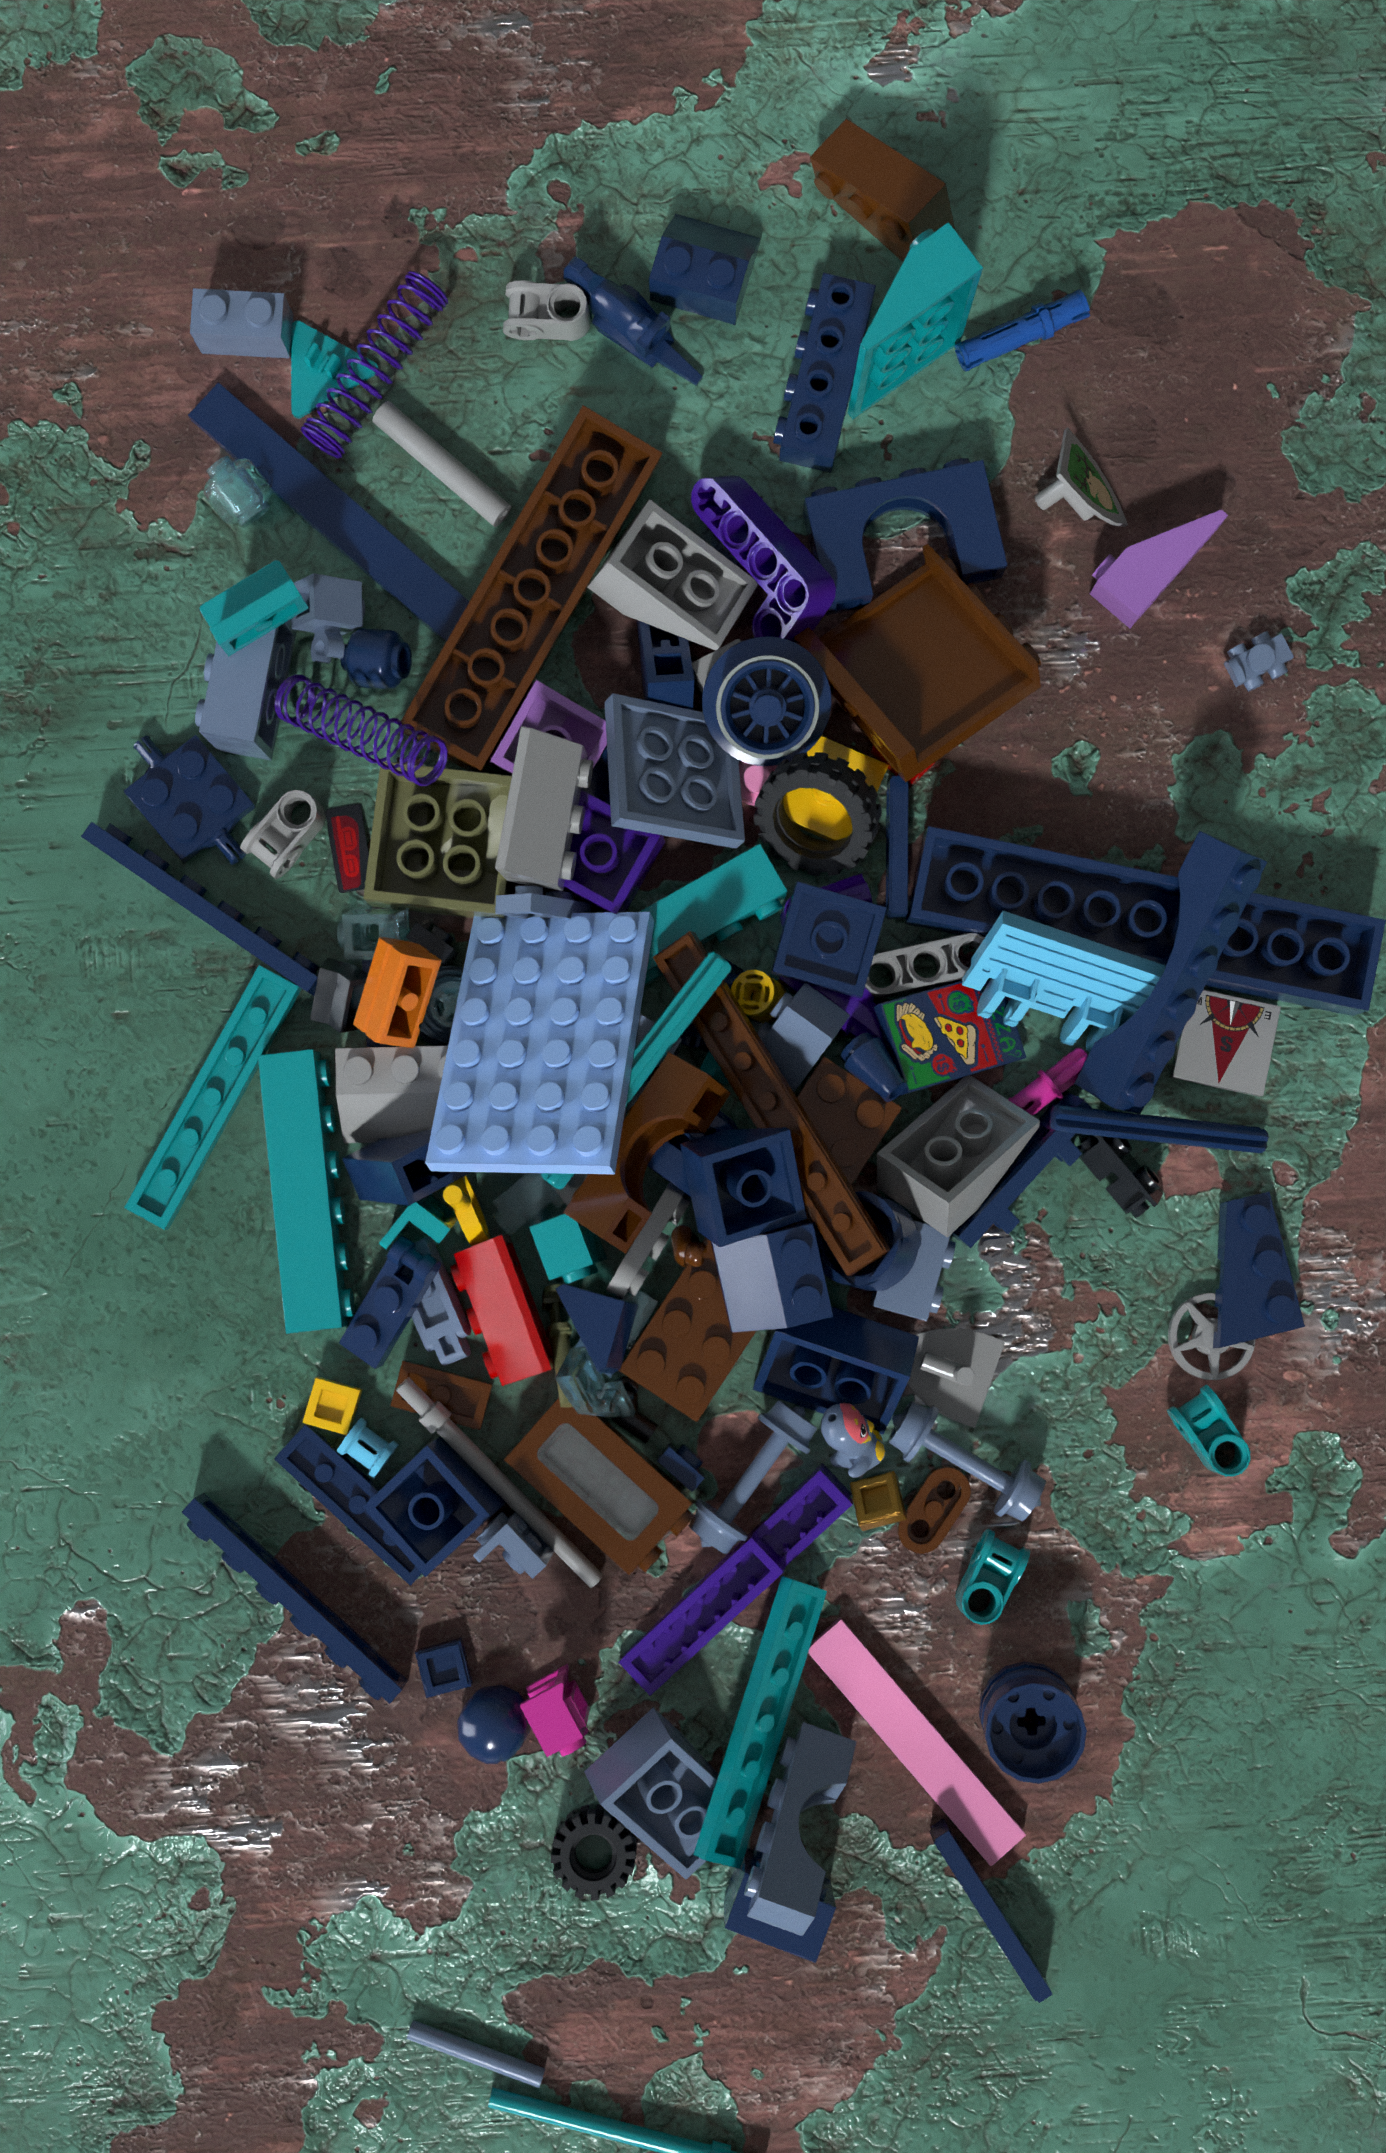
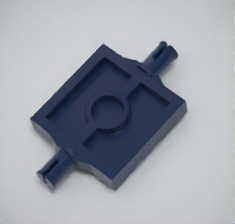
[124,735,255,865]

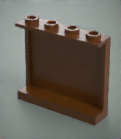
[794,543,1041,783]

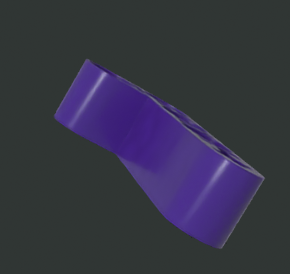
[691,475,836,643]

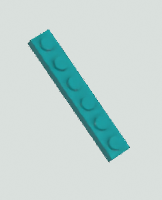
[124,965,302,1230]
[694,1576,827,1869]

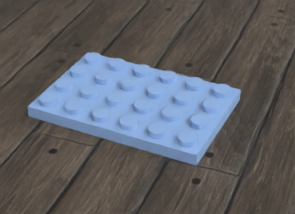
[425,912,654,1174]

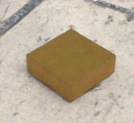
[850,1471,907,1531]

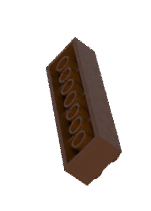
[401,405,663,773]
[619,1057,902,1422]

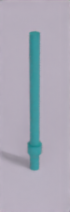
[488,2087,740,2153]

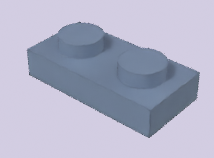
[495,886,592,919]

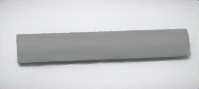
[372,401,512,527]

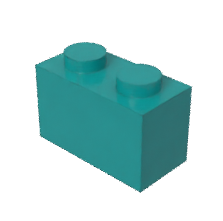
[529,1214,607,1284]

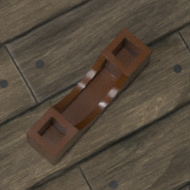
[563,1052,731,1254]

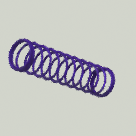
[301,271,448,458]
[274,674,447,786]

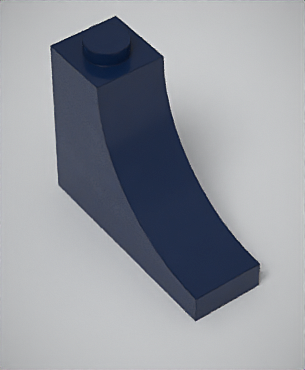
[342,1129,471,1206]

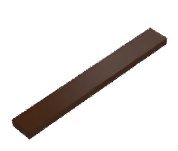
[653,931,890,1276]

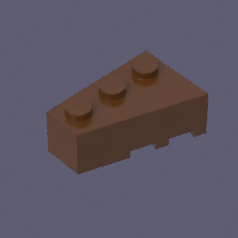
[810,118,955,262]

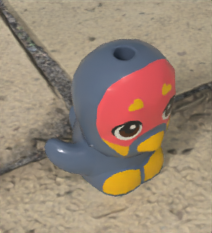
[821,1402,886,1478]

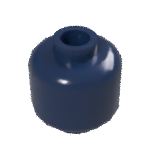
[340,628,412,689]

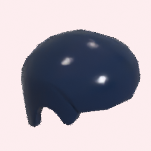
[457,1685,531,1764]

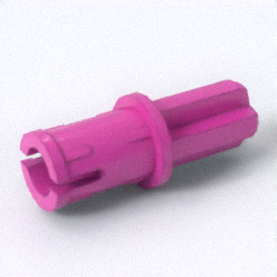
[1007,1047,1088,1116]

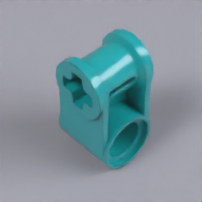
[1167,1384,1251,1477]
[955,1528,1030,1625]

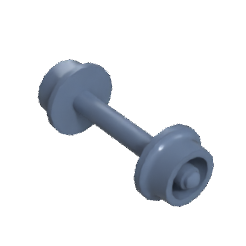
[688,1400,817,1554]
[888,1401,1046,1521]

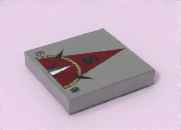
[1170,990,1281,1097]

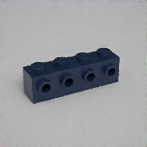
[773,273,876,473]

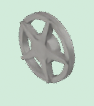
[1168,1293,1255,1380]

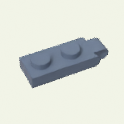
[386,1237,471,1366]

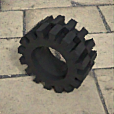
[551,1804,637,1901]

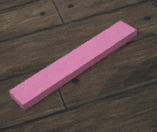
[808,1617,1026,1866]

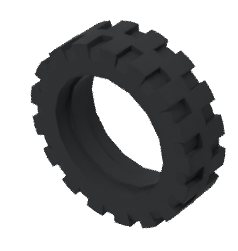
[754,752,882,876]

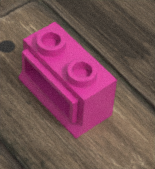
[520,1664,590,1757]

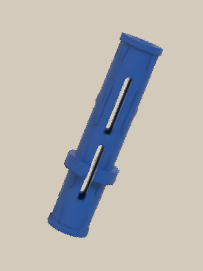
[955,289,1090,372]

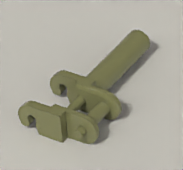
[542,1284,579,1408]

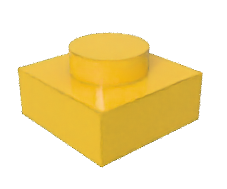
[302,1376,363,1436]

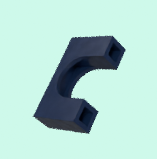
[803,458,1007,616]

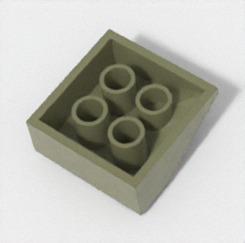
[363,762,512,919]

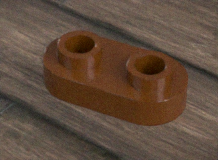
[896,1466,971,1554]

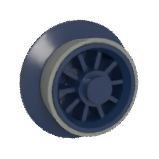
[702,636,831,766]

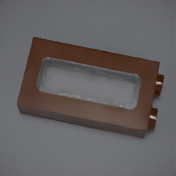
[504,1393,696,1575]

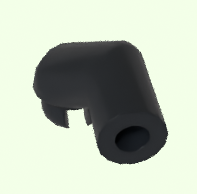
[608,1376,658,1444]

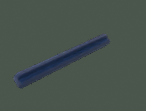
[1049,1105,1269,1154]

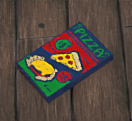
[874,978,1027,1095]

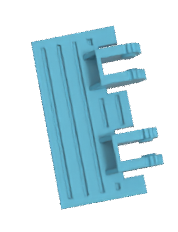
[962,911,1166,1052]

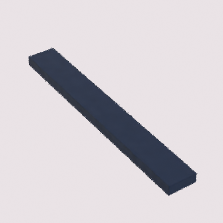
[188,382,469,643]

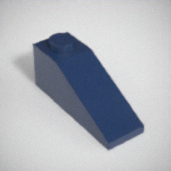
[636,620,694,710]

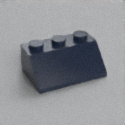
[752,1306,919,1435]

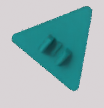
[291,320,379,419]

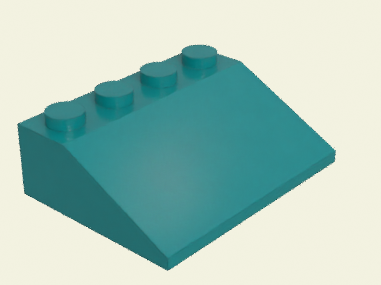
[847,222,983,420]

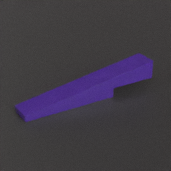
[618,1463,853,1696]

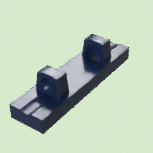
[951,1091,1093,1248]

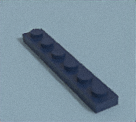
[81,821,320,996]
[182,1493,408,1704]

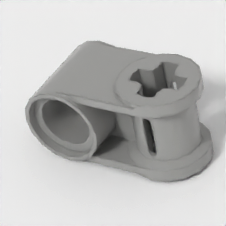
[503,280,591,341]
[240,790,326,879]

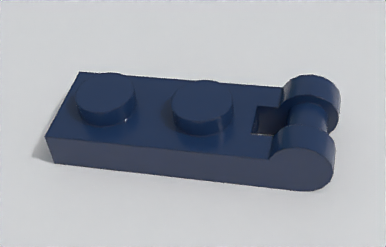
[339,1236,441,1369]

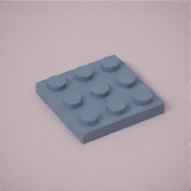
[605,693,745,849]

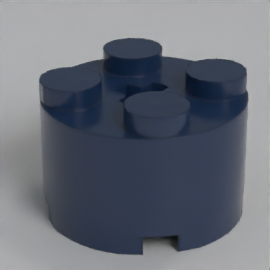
[813,1191,922,1291]

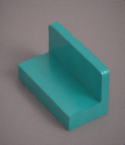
[199,560,309,656]
[379,1194,458,1249]

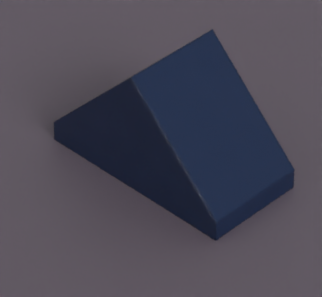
[555,1284,638,1374]

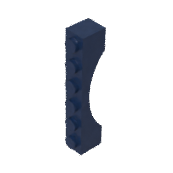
[1074,831,1267,1114]

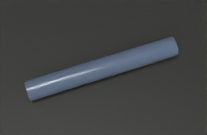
[406,2020,545,2088]

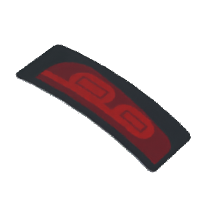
[325,804,369,893]

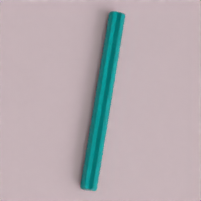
[540,952,731,1190]

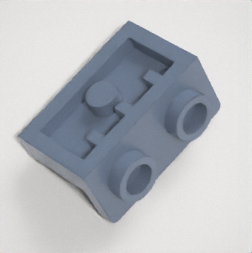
[473,1511,554,1579]

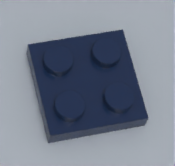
[770,881,887,998]

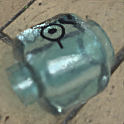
[203,456,272,528]

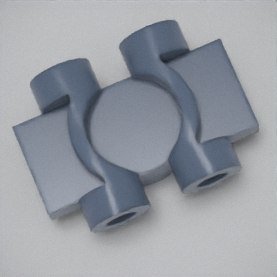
[1224,631,1294,692]

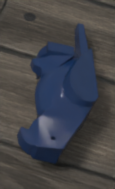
[563,256,703,386]

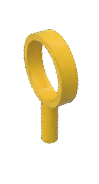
[443,1175,490,1246]

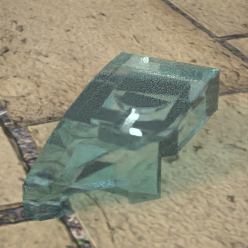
[555,1346,636,1418]

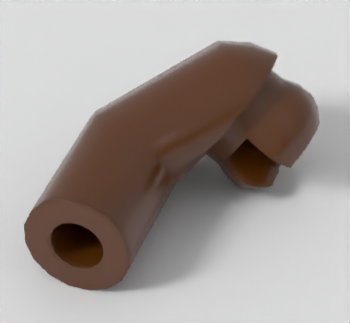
[671,1225,707,1267]

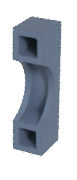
[744,1722,857,1936]

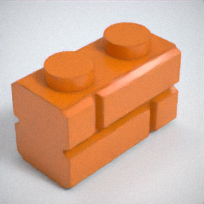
[353,937,442,1048]

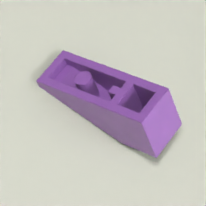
[1089,510,1228,628]

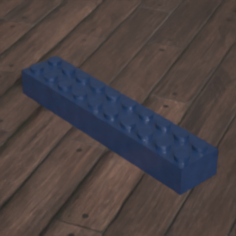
[905,826,1386,1016]

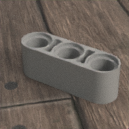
[865,933,985,999]

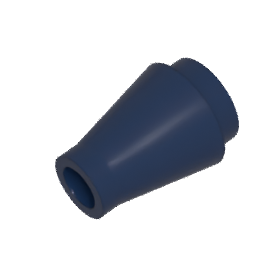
[841,1032,907,1102]

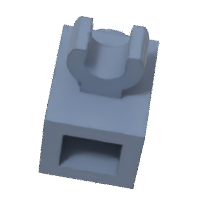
[291,573,365,664]

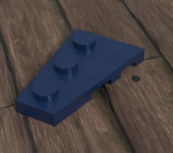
[1213,1192,1305,1349]

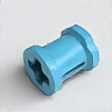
[336,1417,399,1479]

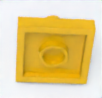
[783,736,889,841]

